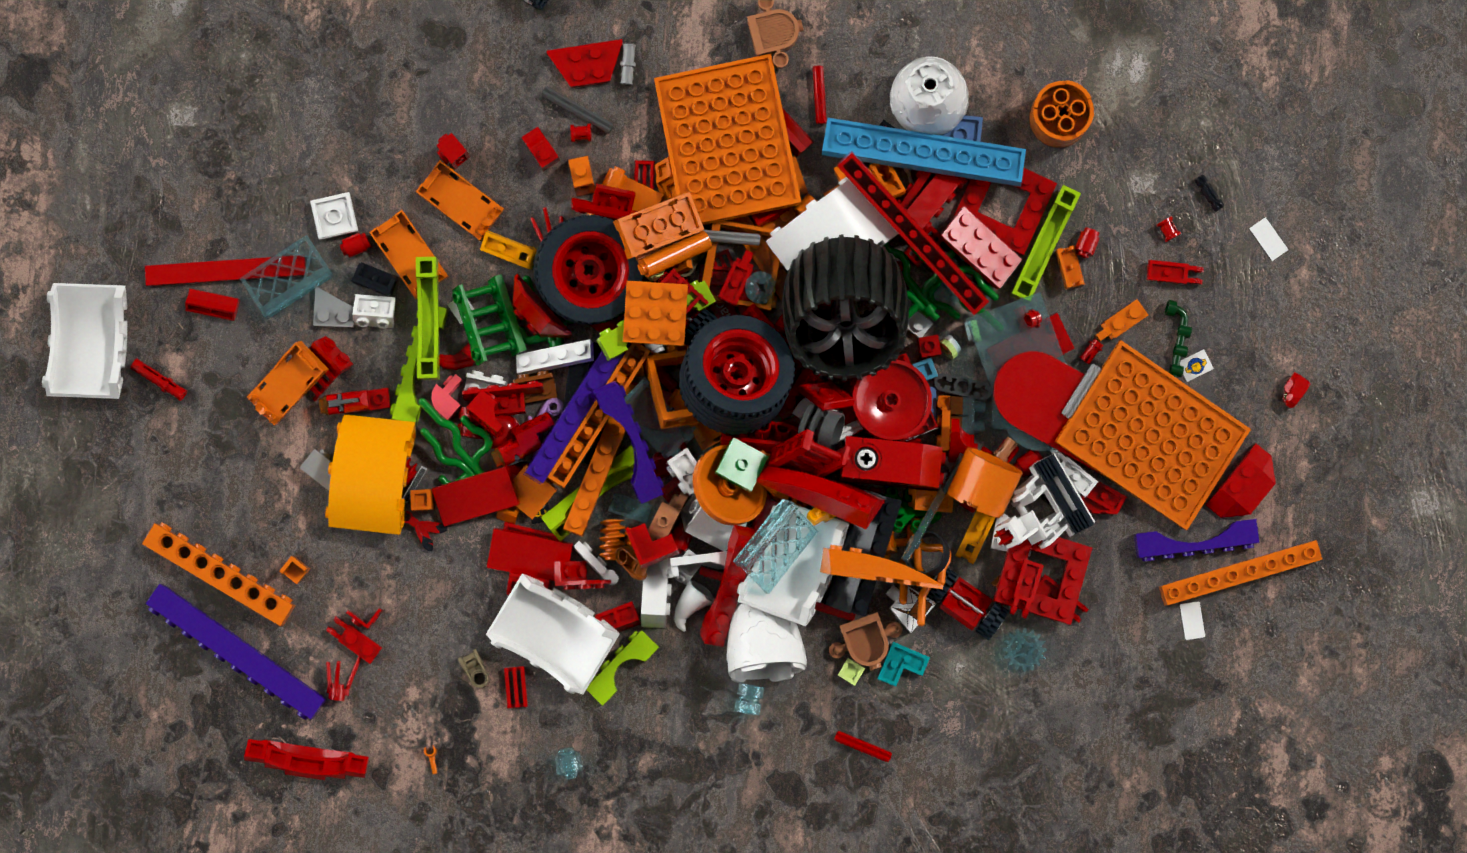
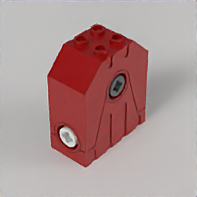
[839,436,946,490]

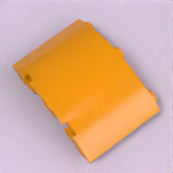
[325,414,416,535]

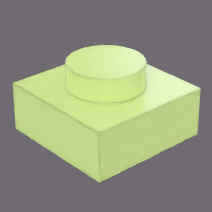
[838,658,865,686]

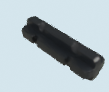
[1195,175,1224,211]

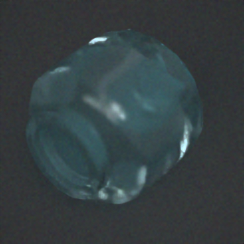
[555,747,583,779]

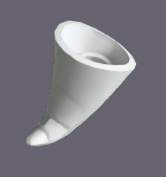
[674,580,715,632]

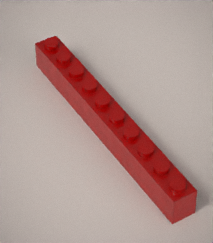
[837,151,989,315]

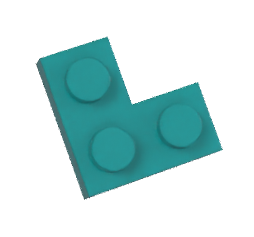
[877,642,930,687]

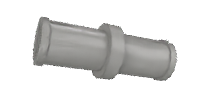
[620,44,636,85]

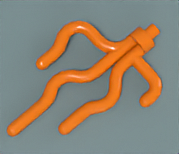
[884,518,951,627]

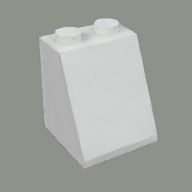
[680,493,747,551]

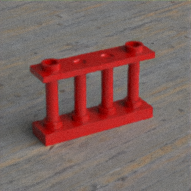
[768,429,850,477]

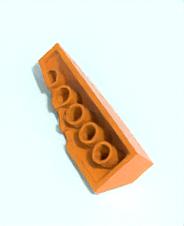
[820,545,943,589]

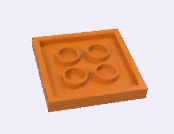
[623,281,688,346]

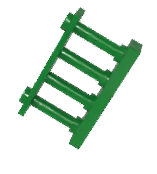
[452,274,527,366]

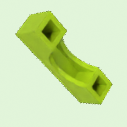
[586,630,659,706]

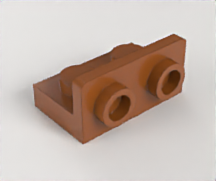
[513,370,558,404]

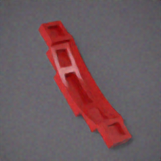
[244,739,369,780]

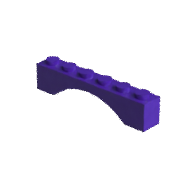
[593,381,664,504]
[1134,519,1260,561]

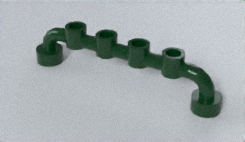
[1165,300,1192,378]

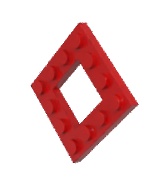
[953,168,1057,256]
[993,537,1092,625]

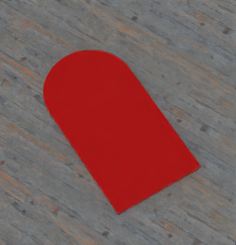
[993,351,1106,477]

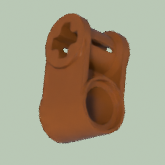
[615,545,648,580]

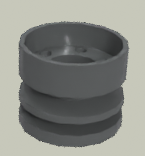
[798,403,845,451]

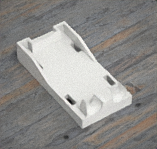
[659,551,727,579]

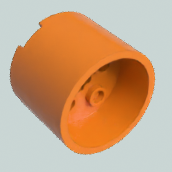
[1029,80,1094,148]
[947,447,1023,518]

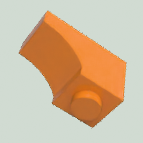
[869,163,906,198]

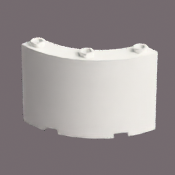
[766,177,899,271]
[42,283,128,399]
[737,500,849,626]
[486,573,620,694]

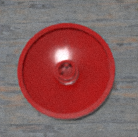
[851,360,932,441]

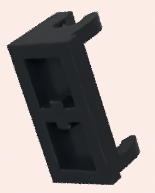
[351,262,399,297]

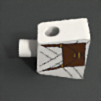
[886,585,936,633]

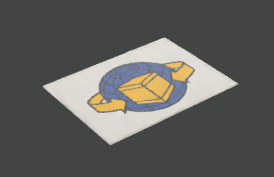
[1180,349,1214,382]

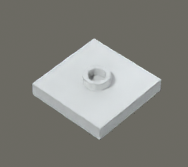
[310,192,359,240]

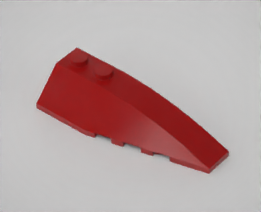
[757,466,884,529]

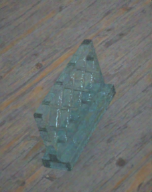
[240,235,334,320]
[733,499,818,594]

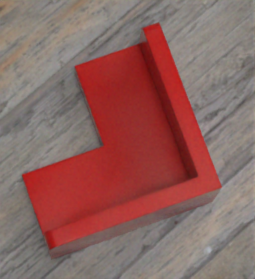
[625,523,679,569]

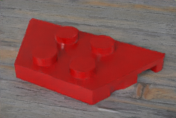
[547,39,623,88]

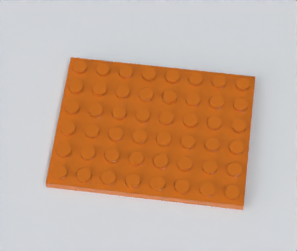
[654,54,802,225]
[1054,340,1251,530]

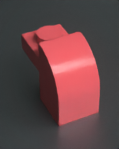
[432,374,463,421]

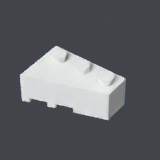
[641,558,672,628]

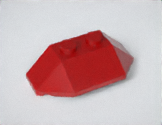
[513,274,572,338]
[1205,443,1276,518]

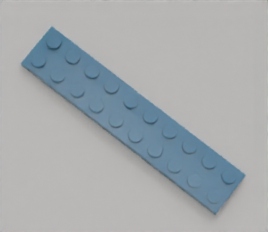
[822,118,1026,187]

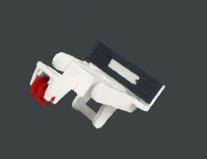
[994,453,1095,549]

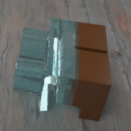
[950,396,986,435]

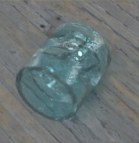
[734,683,765,715]

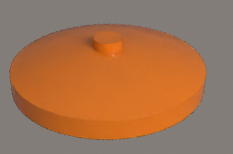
[693,445,767,526]

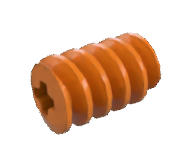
[599,519,625,560]

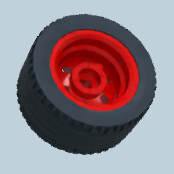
[533,215,645,325]
[679,315,795,435]

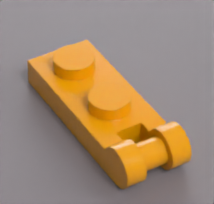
[480,230,537,269]
[955,510,996,564]

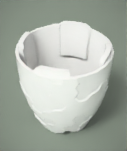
[890,57,969,135]
[727,602,807,683]

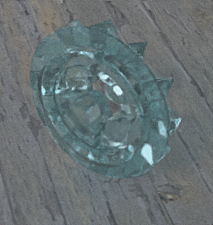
[745,271,777,304]

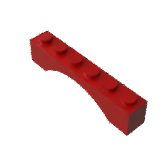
[700,525,758,647]

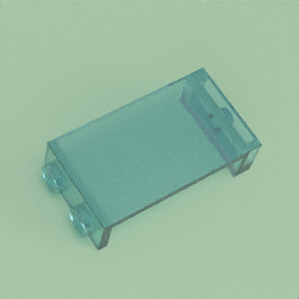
[624,377,696,459]

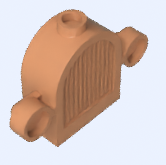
[747,0,804,69]
[648,492,689,542]
[829,612,902,671]

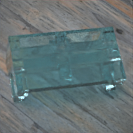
[608,493,653,524]

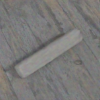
[703,230,760,246]
[1062,364,1101,418]

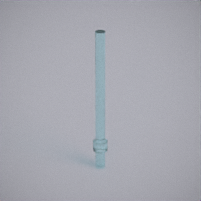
[901,453,964,562]

